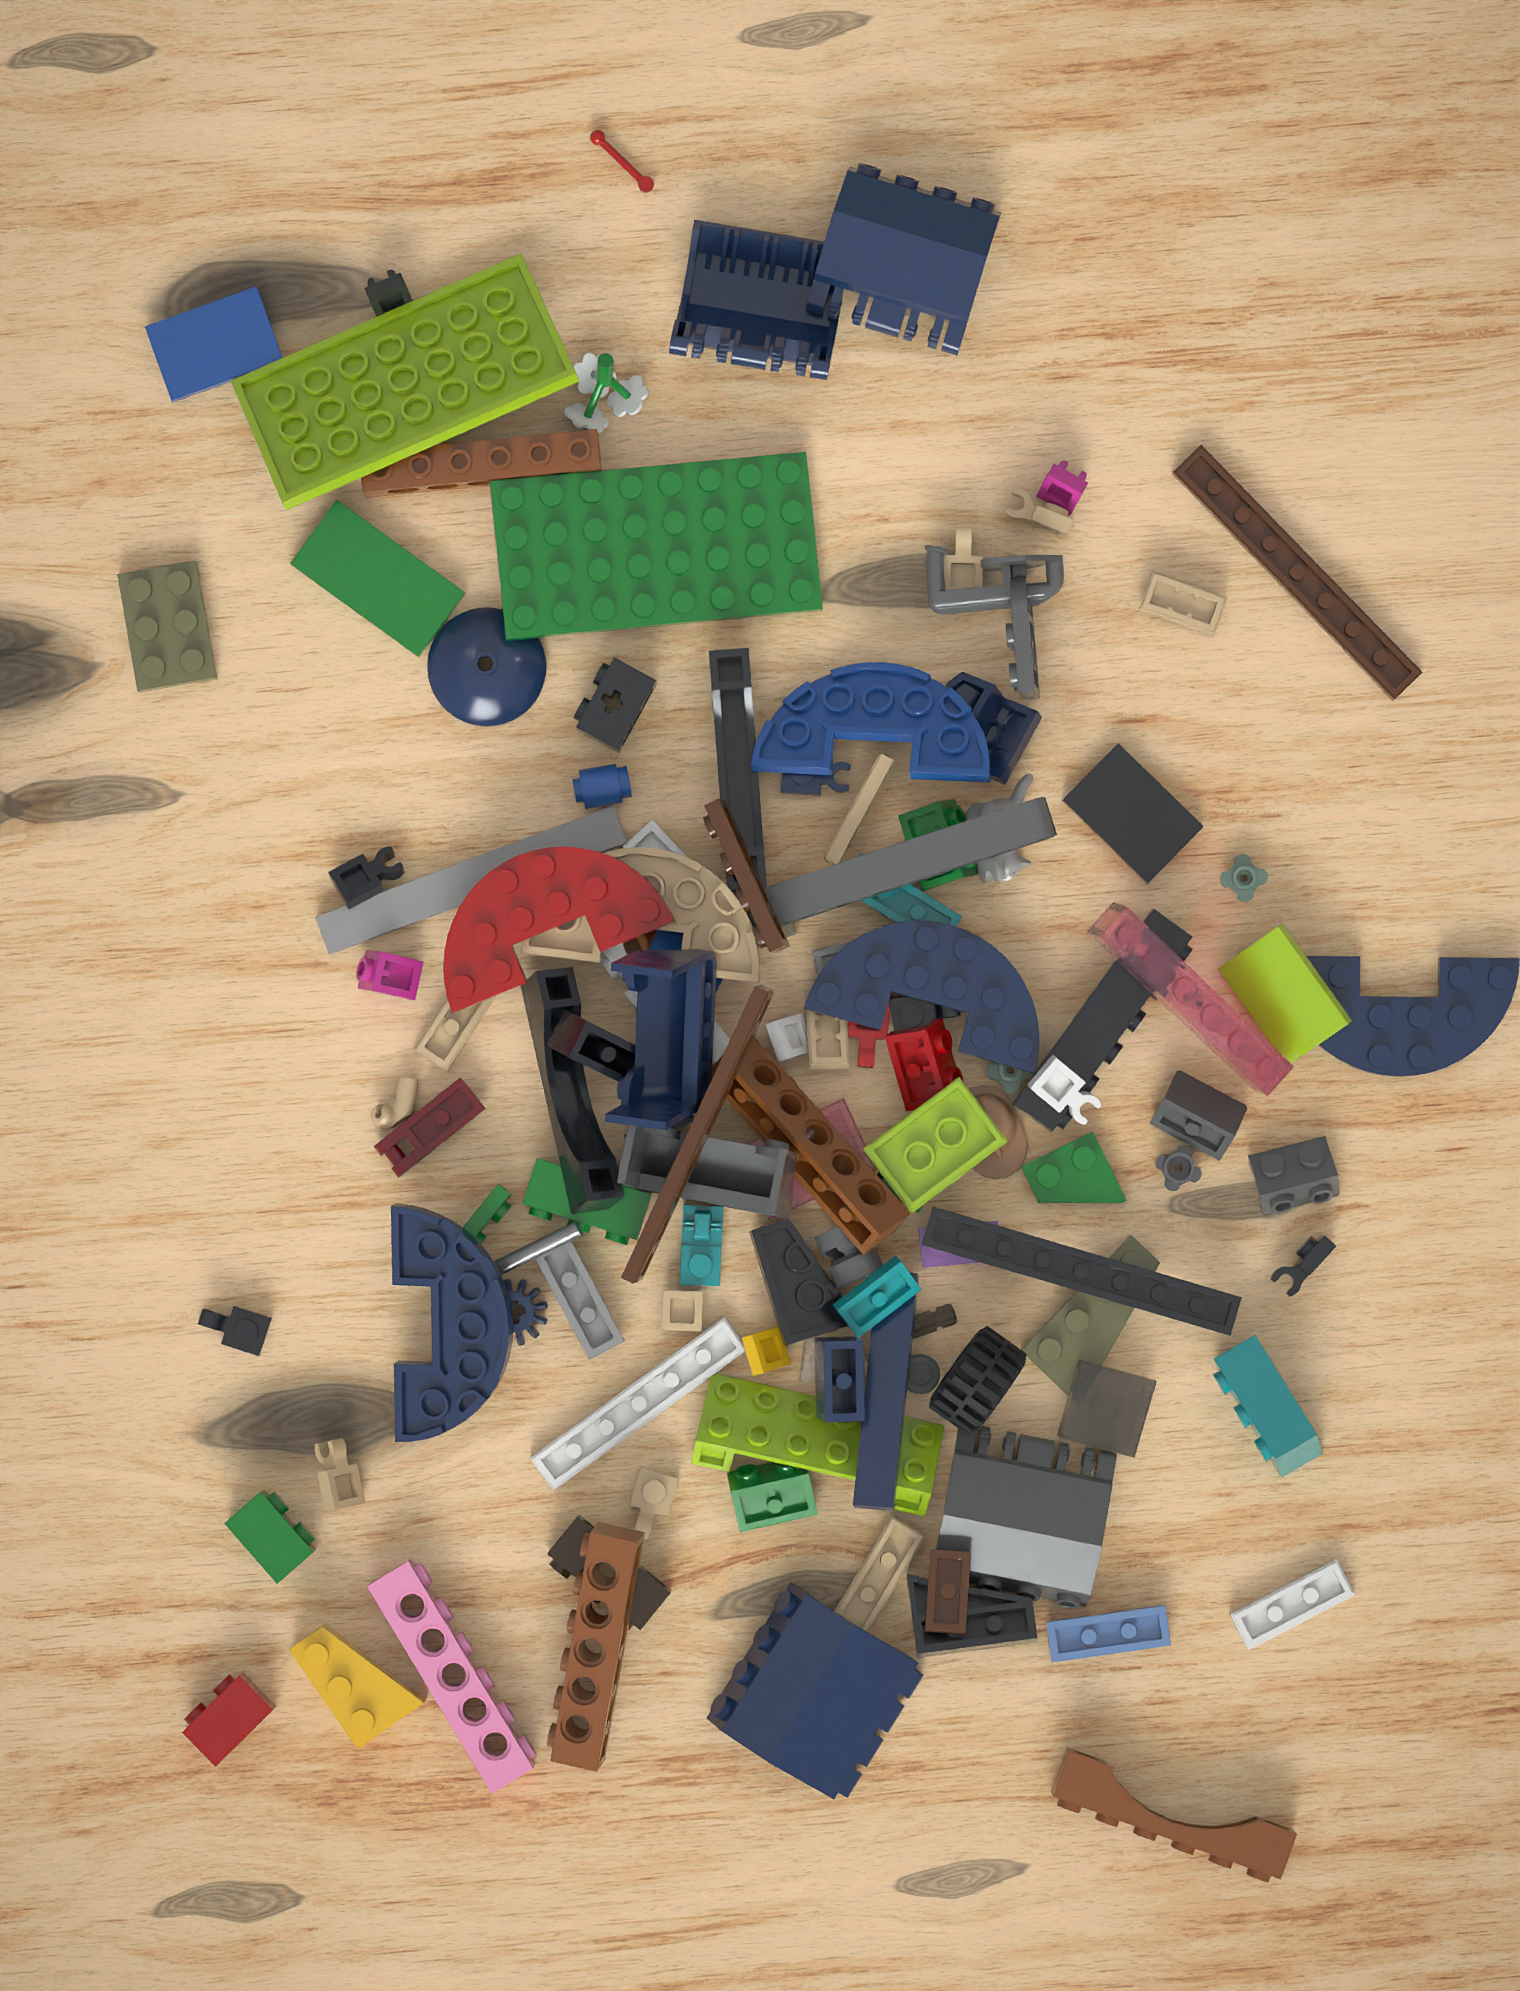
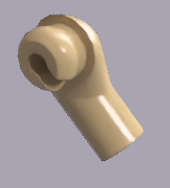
[371,1077,418,1129]

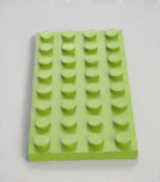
[231,253,579,510]

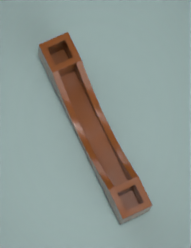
[1051,1747,1297,1882]

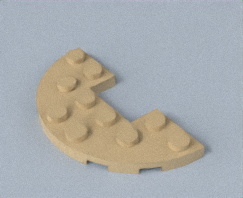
[520,847,760,983]

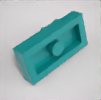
[680,1205,723,1286]
[833,1255,922,1338]

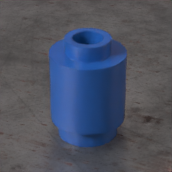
[572,764,632,809]

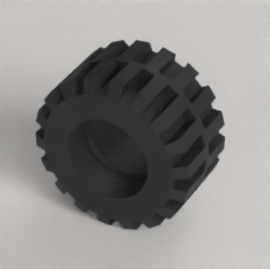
[929,1326,1027,1436]

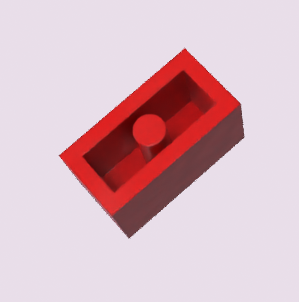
[182,1673,277,1767]

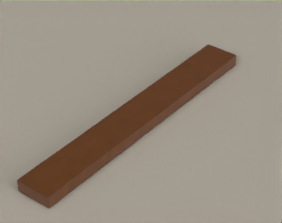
[1172,445,1423,701]
[621,985,774,1284]

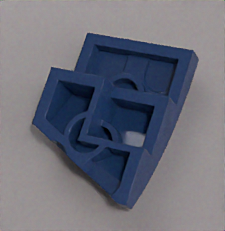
[945,672,1042,785]

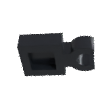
[328,846,405,909]

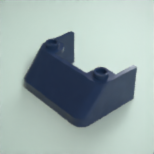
[605,949,717,1130]

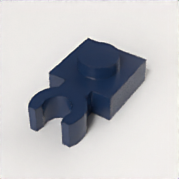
[781,762,851,796]

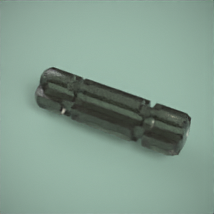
[913,1304,957,1339]

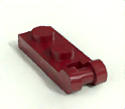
[374,1077,486,1178]

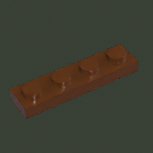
[703,799,790,953]

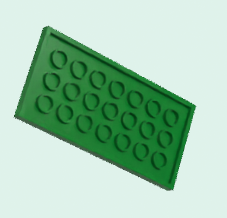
[489,452,823,641]

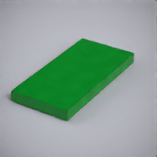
[290,500,466,658]

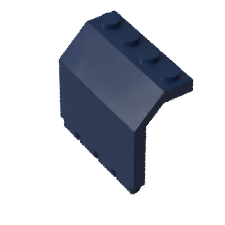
[706,1582,924,1799]

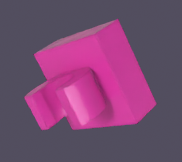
[1036,460,1088,516]

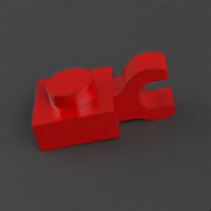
[848,999,890,1068]

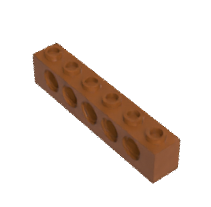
[361,429,602,498]
[712,1036,911,1255]
[547,1522,645,1772]

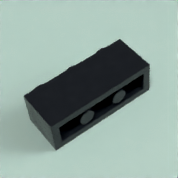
[547,1010,635,1082]

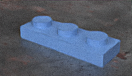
[1045,1605,1171,1662]

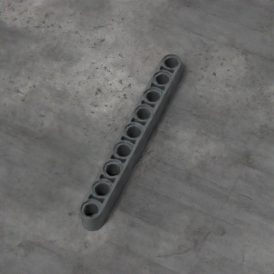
[747,797,1057,926]

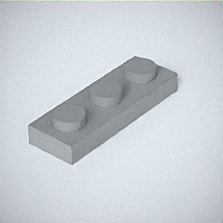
[536,1241,625,1360]

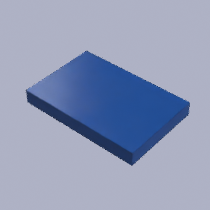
[145,286,283,403]

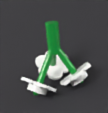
[564,353,649,433]

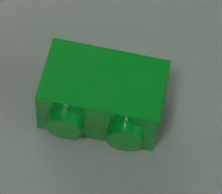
[224,1490,316,1584]

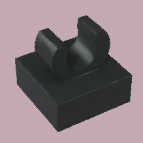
[364,269,413,317]

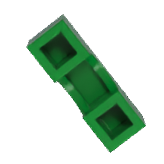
[522,1158,652,1245]

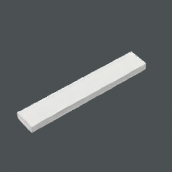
[530,1317,745,1491]

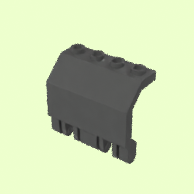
[936,1426,1117,1609]

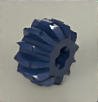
[504,1279,548,1346]

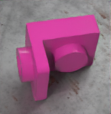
[356,950,423,1000]

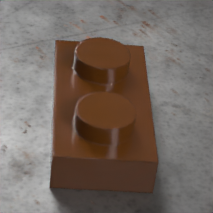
[925,1549,971,1634]

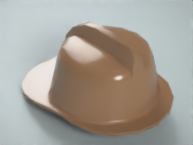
[969,1085,1028,1179]

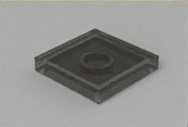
[1057,1359,1157,1458]

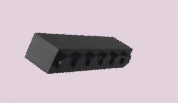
[1012,909,1193,1132]

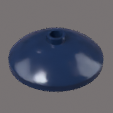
[427,607,547,727]

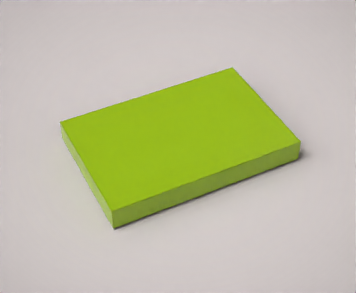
[1218,923,1352,1066]
[863,1077,1008,1214]

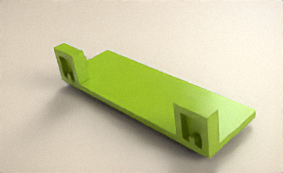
[691,1373,944,1517]

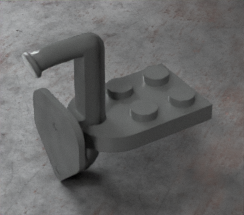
[925,545,1064,699]

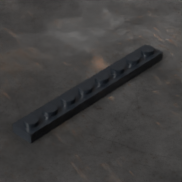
[921,1206,1242,1336]

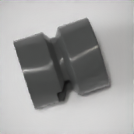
[814,1227,883,1288]

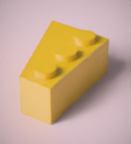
[289,1623,426,1749]

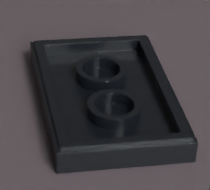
[1062,743,1204,884]

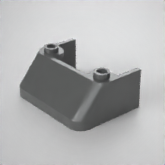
[617,1125,796,1219]

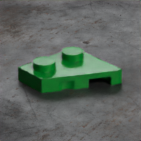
[1021,1132,1127,1203]

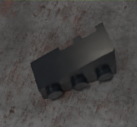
[906,1574,1038,1658]

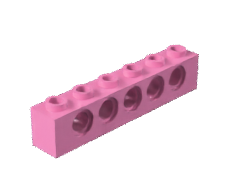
[367,1559,537,1793]

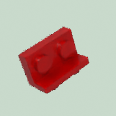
[885,1018,963,1111]

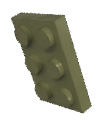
[117,560,217,693]

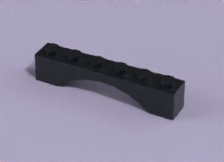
[709,648,767,892]
[521,967,624,1214]

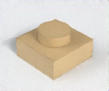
[662,1290,703,1332]

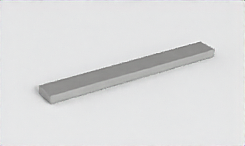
[315,805,627,955]

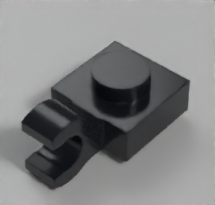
[890,996,961,1031]
[1270,1235,1336,1297]
[198,1306,272,1356]

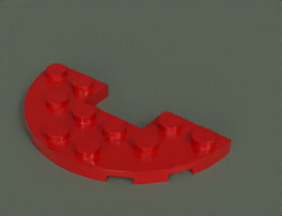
[443,846,676,1013]

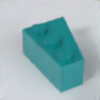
[1213,1335,1323,1478]

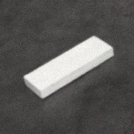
[1229,1558,1355,1650]

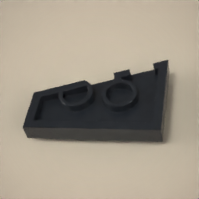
[749,1219,848,1346]

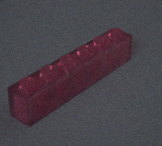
[1086,902,1294,1096]

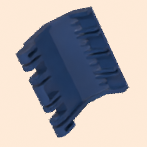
[805,163,1002,356]
[669,219,843,380]

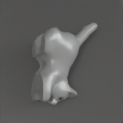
[965,774,1033,883]

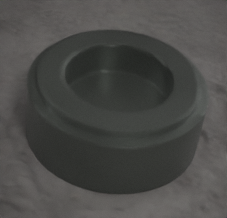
[907,1354,940,1394]

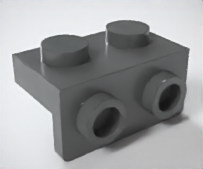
[1248,1136,1340,1215]

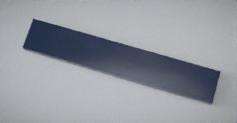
[853,1273,919,1511]

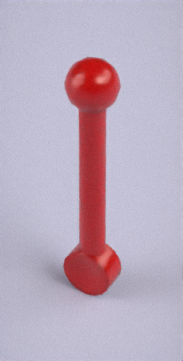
[590,130,654,193]

